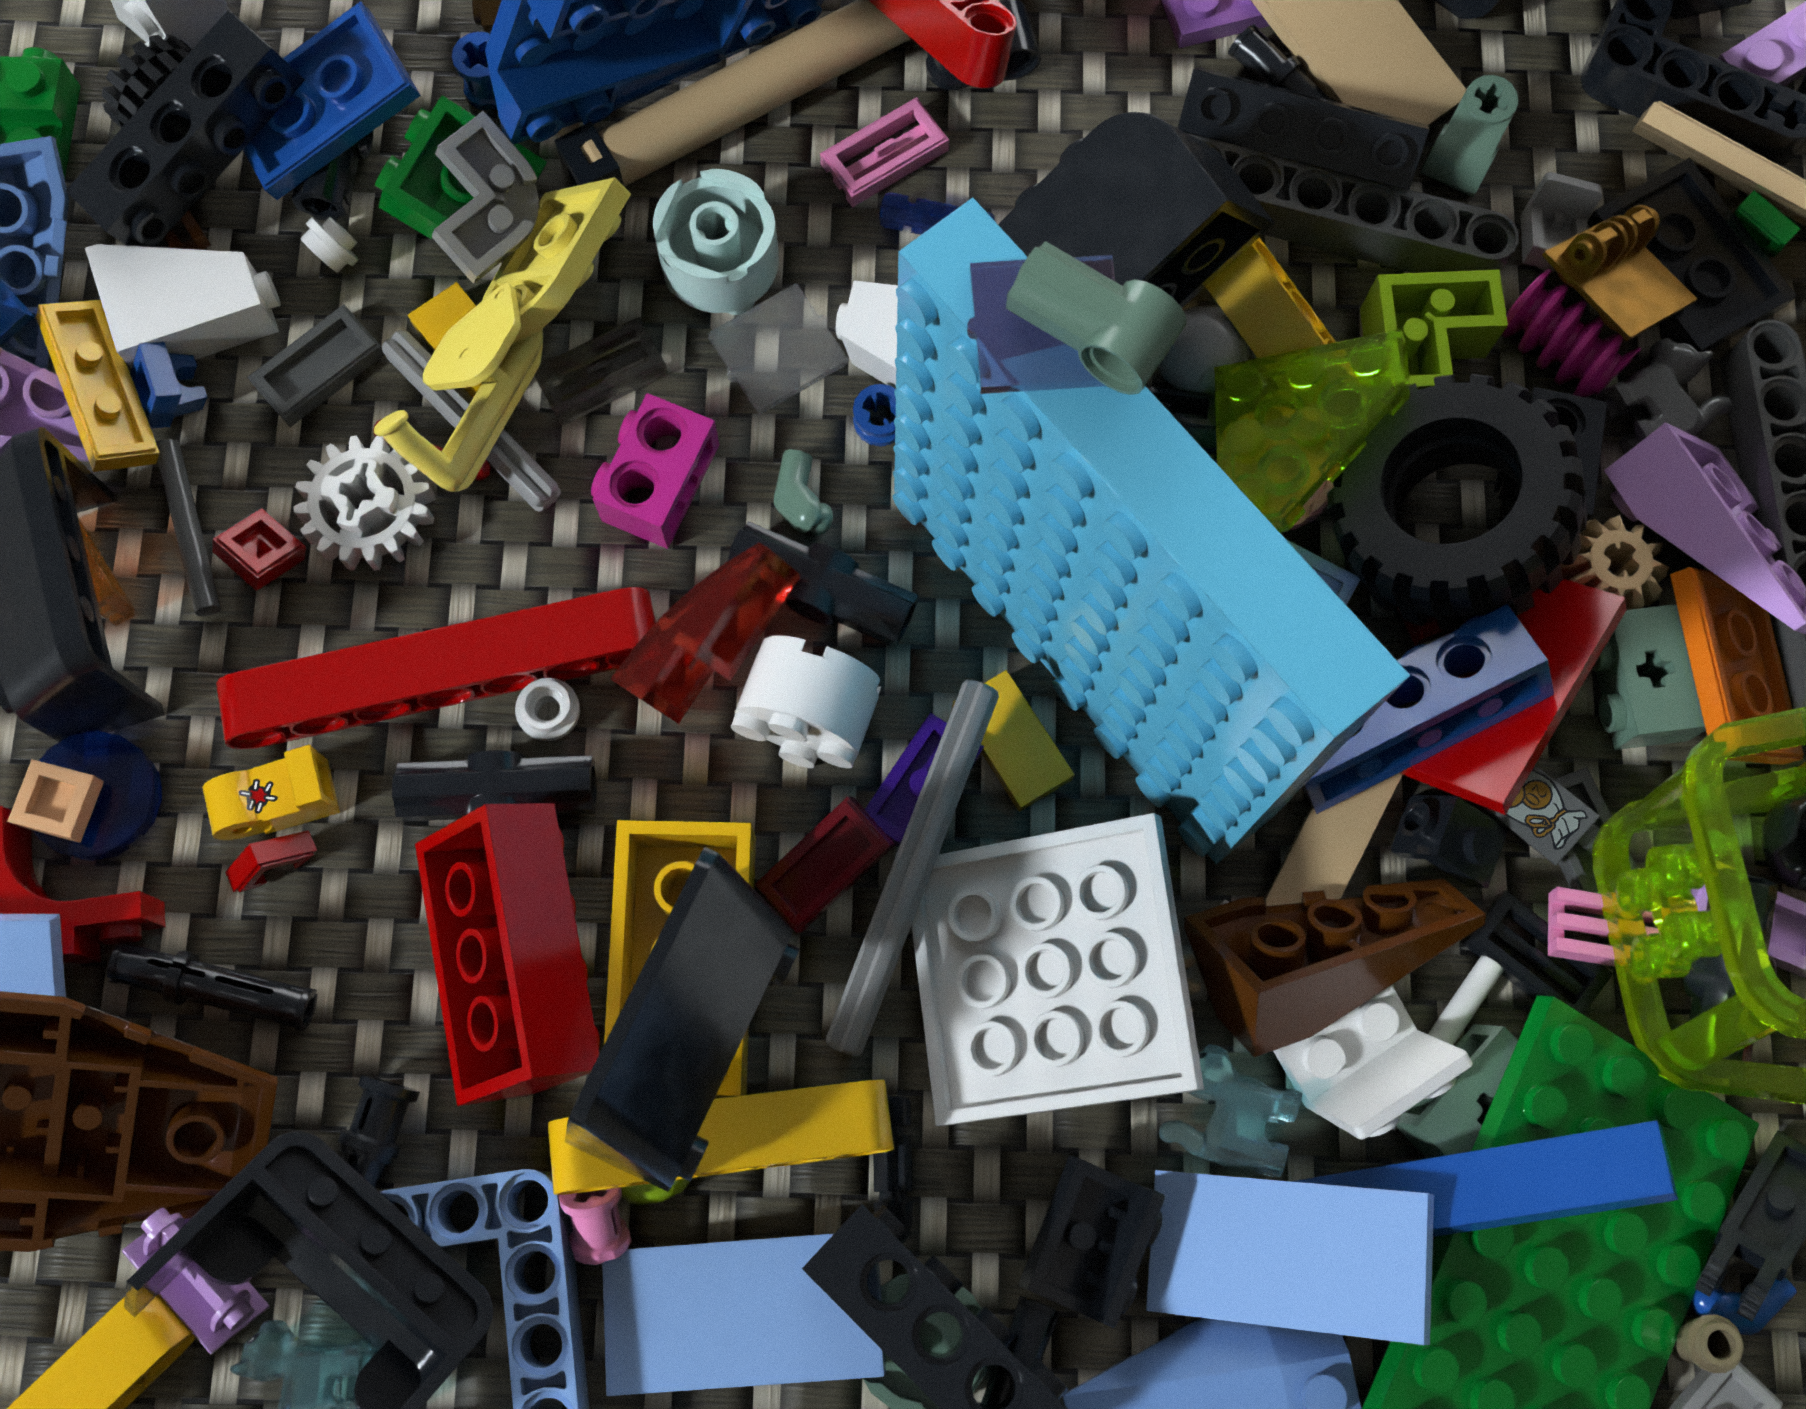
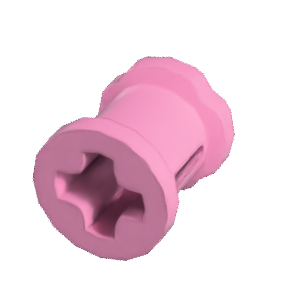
[559,1188,631,1265]

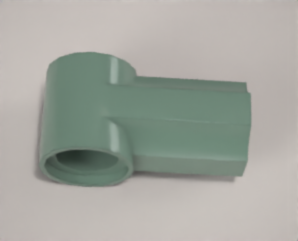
[1006,241,1187,395]

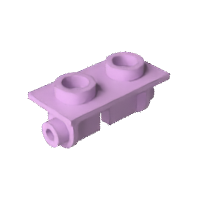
[122,1208,269,1355]

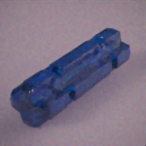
[879,192,995,235]

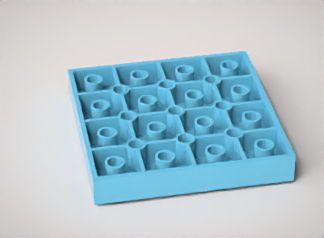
[893,198,1410,864]

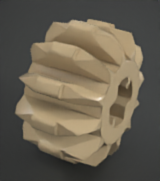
[1561,515,1670,610]

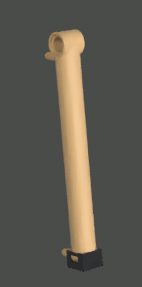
[554,0,912,186]

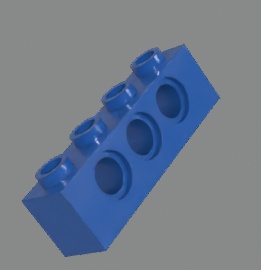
[1302,604,1554,814]

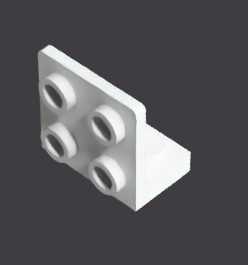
[1273,985,1473,1139]

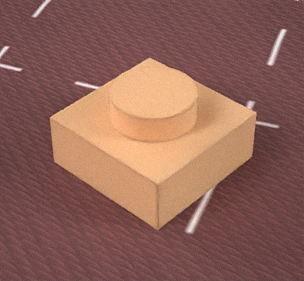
[7,759,104,843]

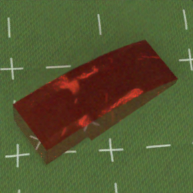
[611,542,801,724]

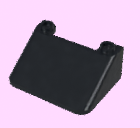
[565,846,800,1192]

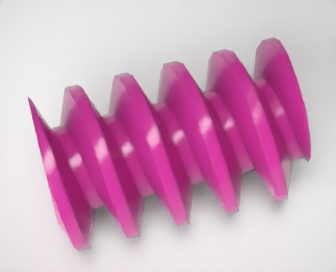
[1501,269,1641,398]

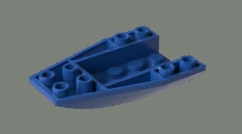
[485,0,824,145]

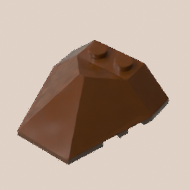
[0,991,278,1252]

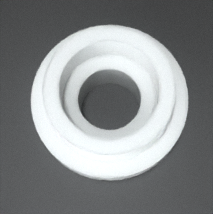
[300,217,359,273]
[515,678,580,741]

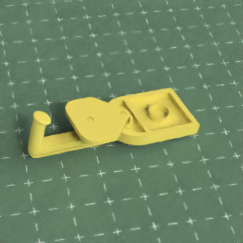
[374,177,631,492]

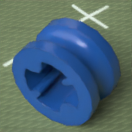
[853,384,896,447]

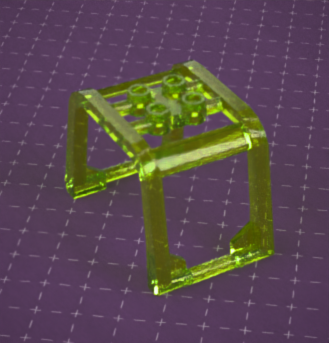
[1592,707,1806,1104]

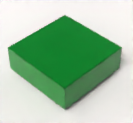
[1733,190,1801,258]

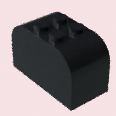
[998,112,1275,308]

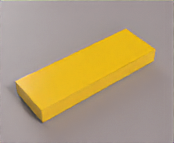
[36,300,160,472]

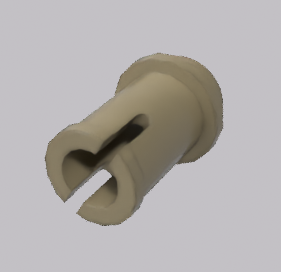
[1671,1314,1744,1373]

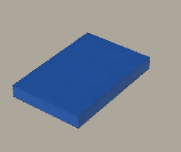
[243,1,421,200]

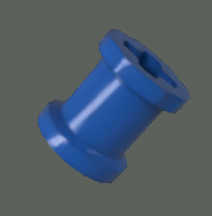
[452,32,497,110]

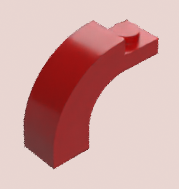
[0,806,166,964]

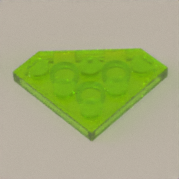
[1214,329,1410,532]

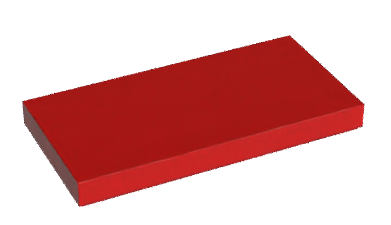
[1399,578,1627,815]

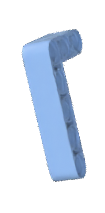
[380,1169,590,1409]

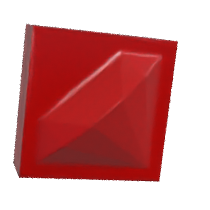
[212,508,306,591]

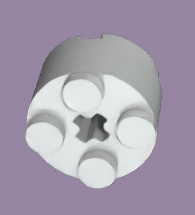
[731,635,881,769]

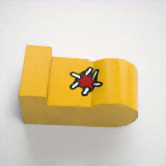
[202,744,340,840]

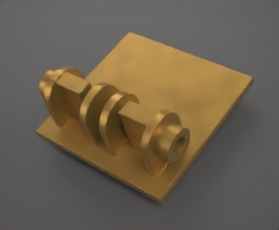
[1542,205,1698,341]

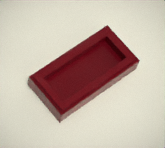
[755,797,896,933]

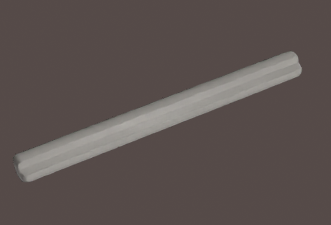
[826,679,999,1056]

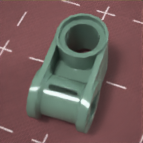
[1420,75,1519,197]

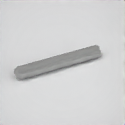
[382,330,561,512]

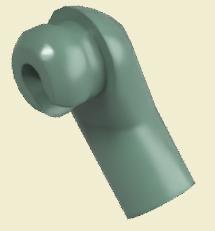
[774,449,833,536]

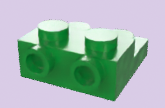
[0,47,81,179]
[375,95,547,240]

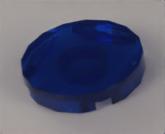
[34,731,162,861]

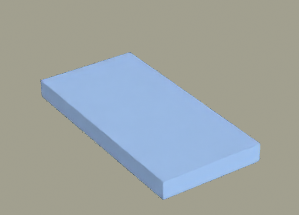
[1146,1170,1434,1345]
[602,1233,887,1396]

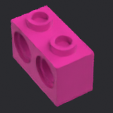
[591,393,720,549]

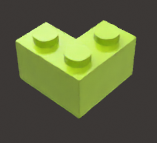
[1360,269,1508,408]

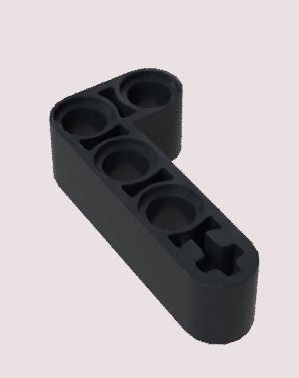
[1580,0,1806,167]

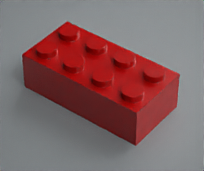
[415,803,600,1106]

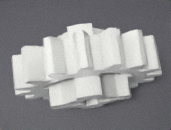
[293,435,436,571]

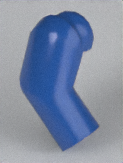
[1690,1277,1797,1335]

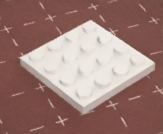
[912,813,1204,1126]

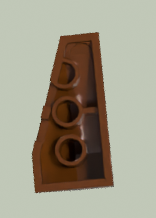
[1184,878,1486,1058]

